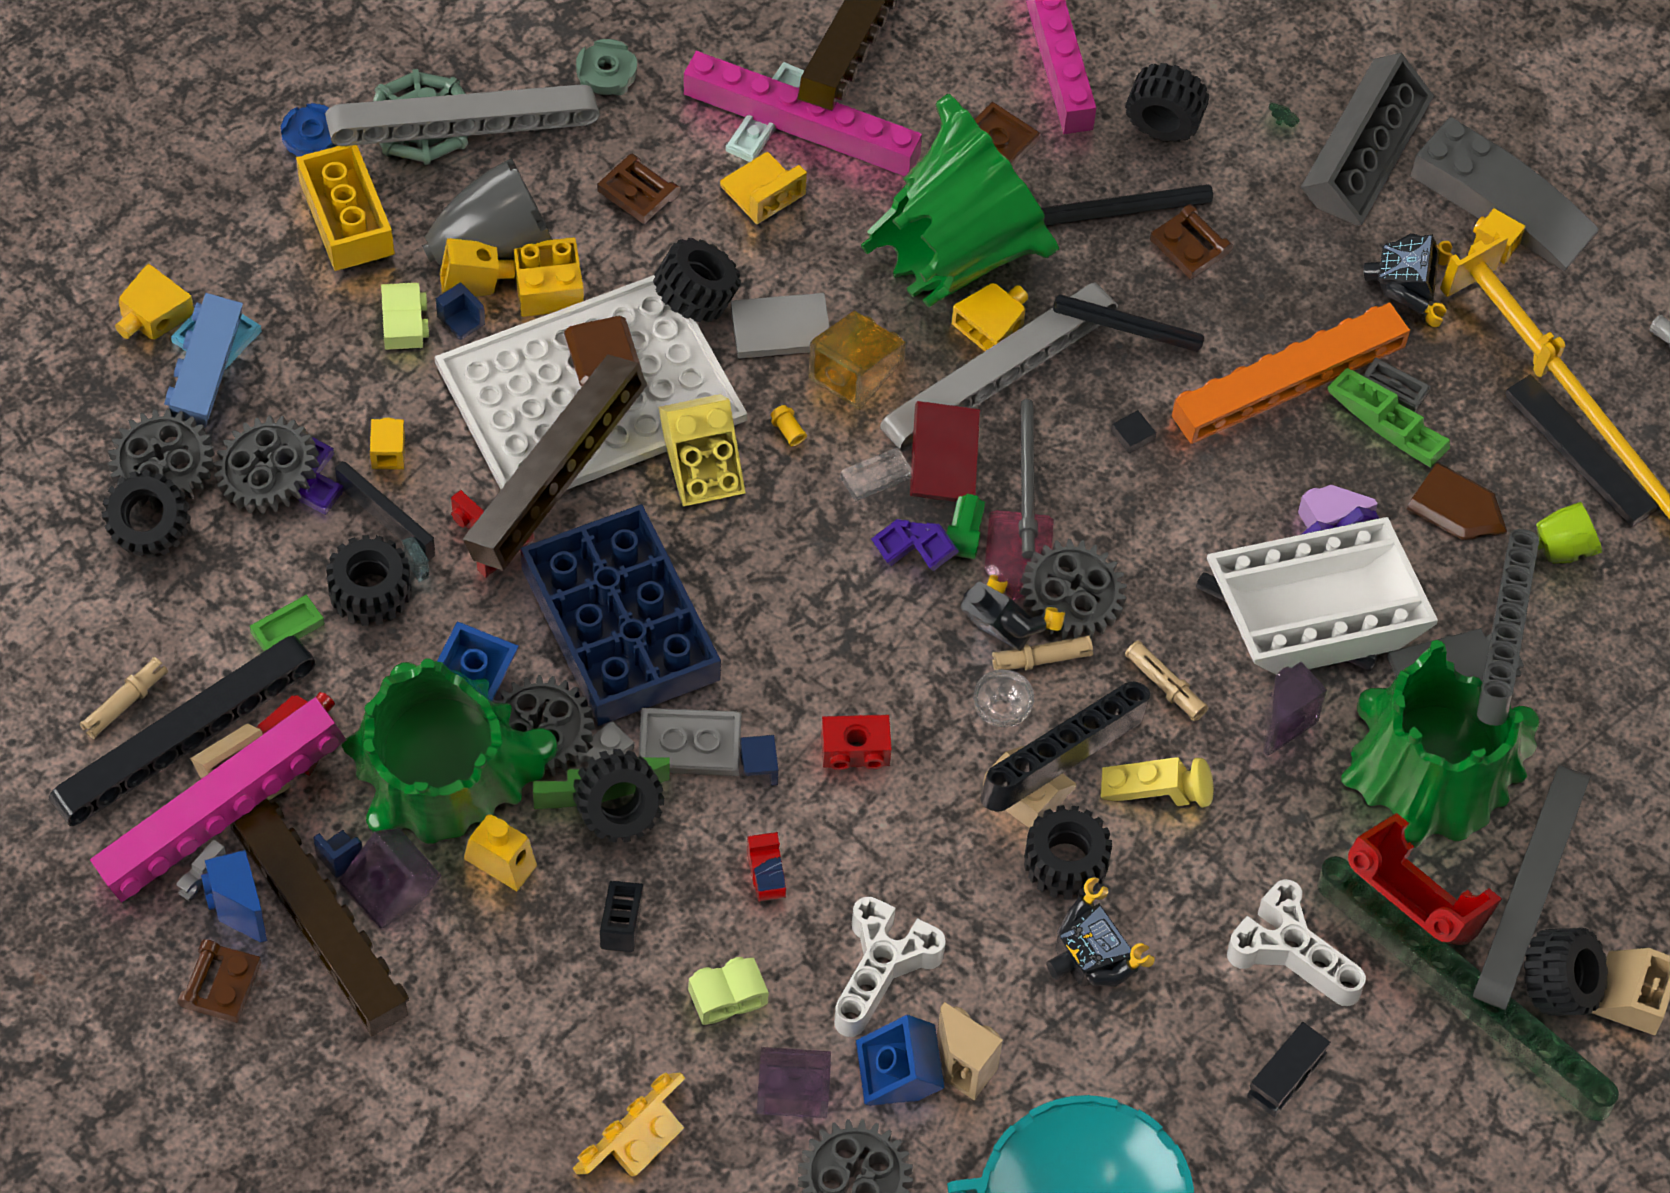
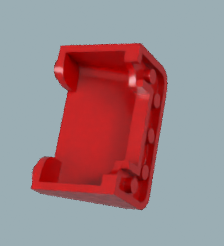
[1348,813,1502,945]

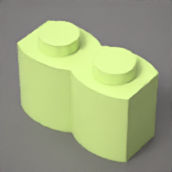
[381,283,429,350]
[688,957,769,1025]

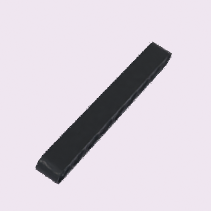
[48,635,317,826]

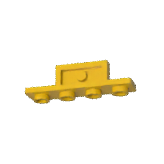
[573,1072,685,1176]

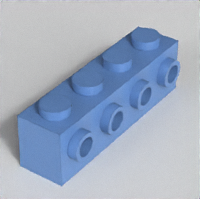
[164,293,243,428]

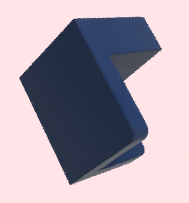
[436,282,485,340]
[740,735,779,786]
[313,830,364,879]

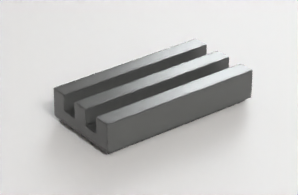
[1363,357,1431,413]

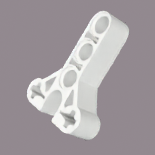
[1227,879,1366,1006]
[834,897,946,1037]

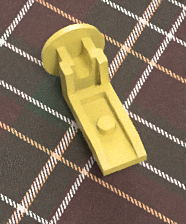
[1101,757,1214,808]

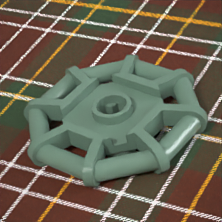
[373,69,468,165]

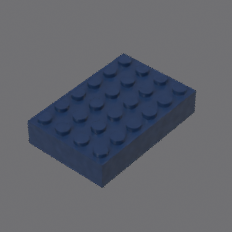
[520,504,721,726]

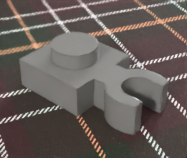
[573,721,634,769]
[176,839,226,901]

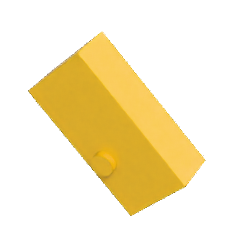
[296,145,395,271]

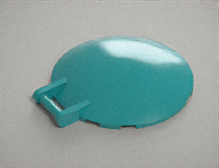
[947,1095,1194,1193]

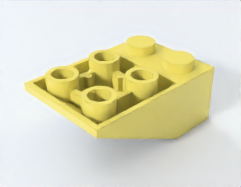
[658,394,746,507]

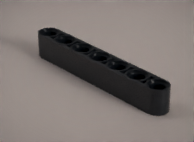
[980,681,1150,812]

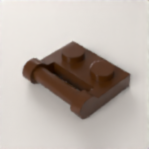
[597,153,681,224]
[1150,204,1233,280]
[177,939,261,1023]

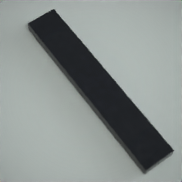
[1505,374,1658,527]

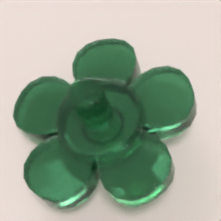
[1268,102,1300,127]

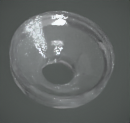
[973,669,1034,727]

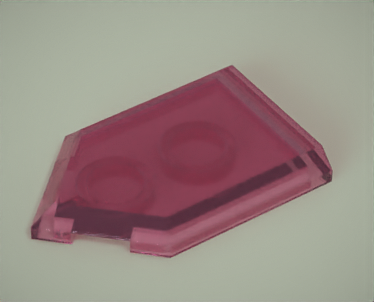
[984,510,1054,601]

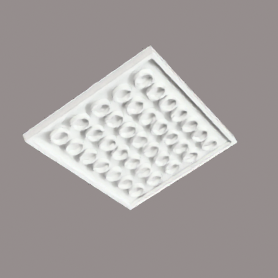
[435,275,747,490]

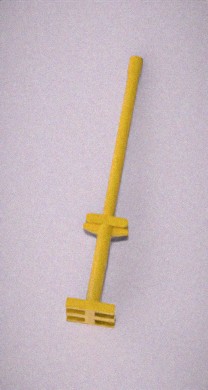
[1440,229,1670,520]

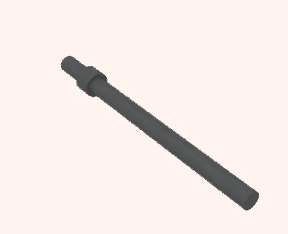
[1018,399,1038,559]

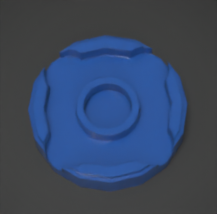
[280,103,337,157]

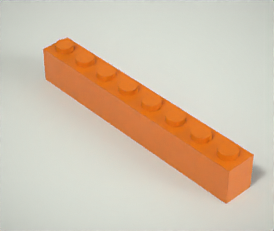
[1171,302,1410,444]

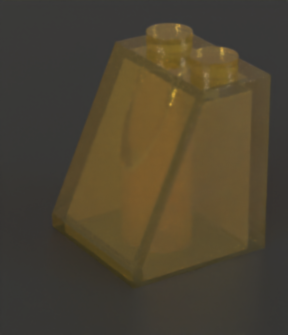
[808,310,906,410]

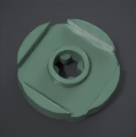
[576,39,637,95]

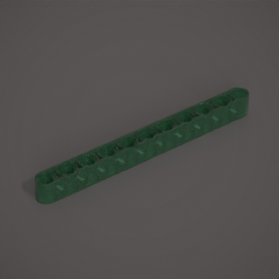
[1317,856,1619,1121]

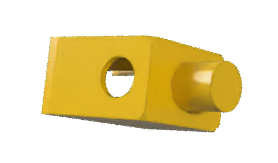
[440,238,515,297]
[115,263,194,339]
[951,283,1028,351]
[464,814,537,891]

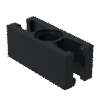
[1247,1022,1331,1118]

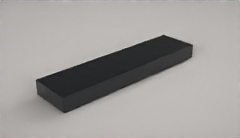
[335,461,435,562]

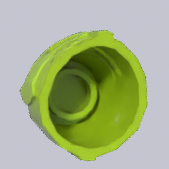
[1536,502,1603,564]

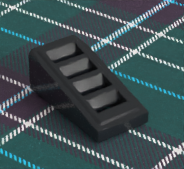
[600,881,644,952]

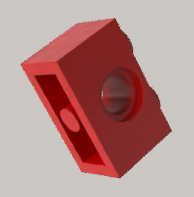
[821,715,892,770]

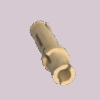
[992,635,1093,673]
[1125,640,1208,721]
[79,657,168,739]

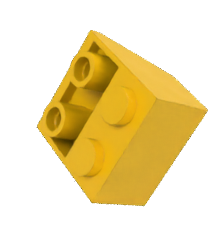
[513,237,584,317]

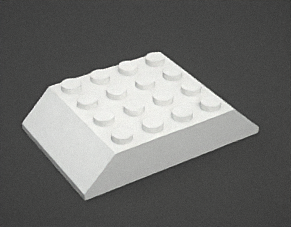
[1207,517,1438,676]

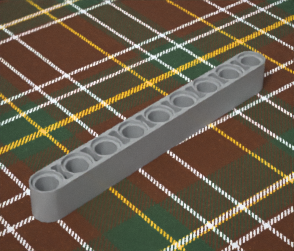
[325,84,600,146]
[880,282,1118,452]

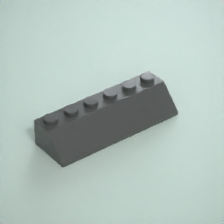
[1301,52,1434,226]

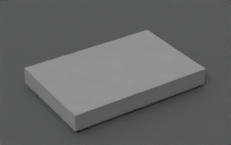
[730,293,832,359]
[639,708,742,776]

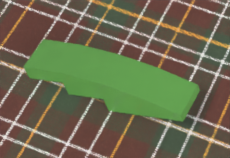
[1328,368,1450,468]
[533,757,670,809]

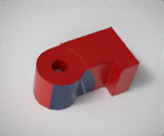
[747,832,786,902]

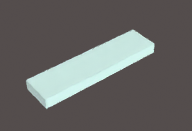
[726,62,804,162]

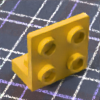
[720,152,807,225]

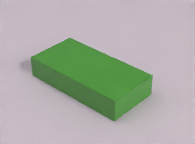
[250,594,325,651]

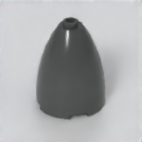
[422,158,553,265]

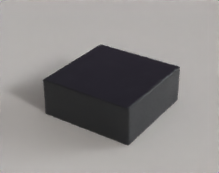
[1111,410,1157,454]

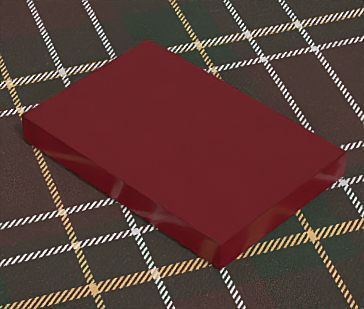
[910,401,980,502]

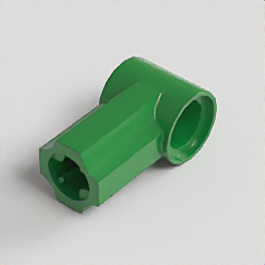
[947,494,985,560]

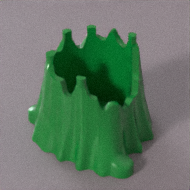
[861,94,1059,308]
[1341,640,1540,848]
[341,658,558,844]

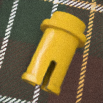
[770,405,807,447]

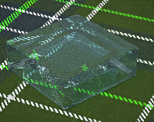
[402,536,429,582]

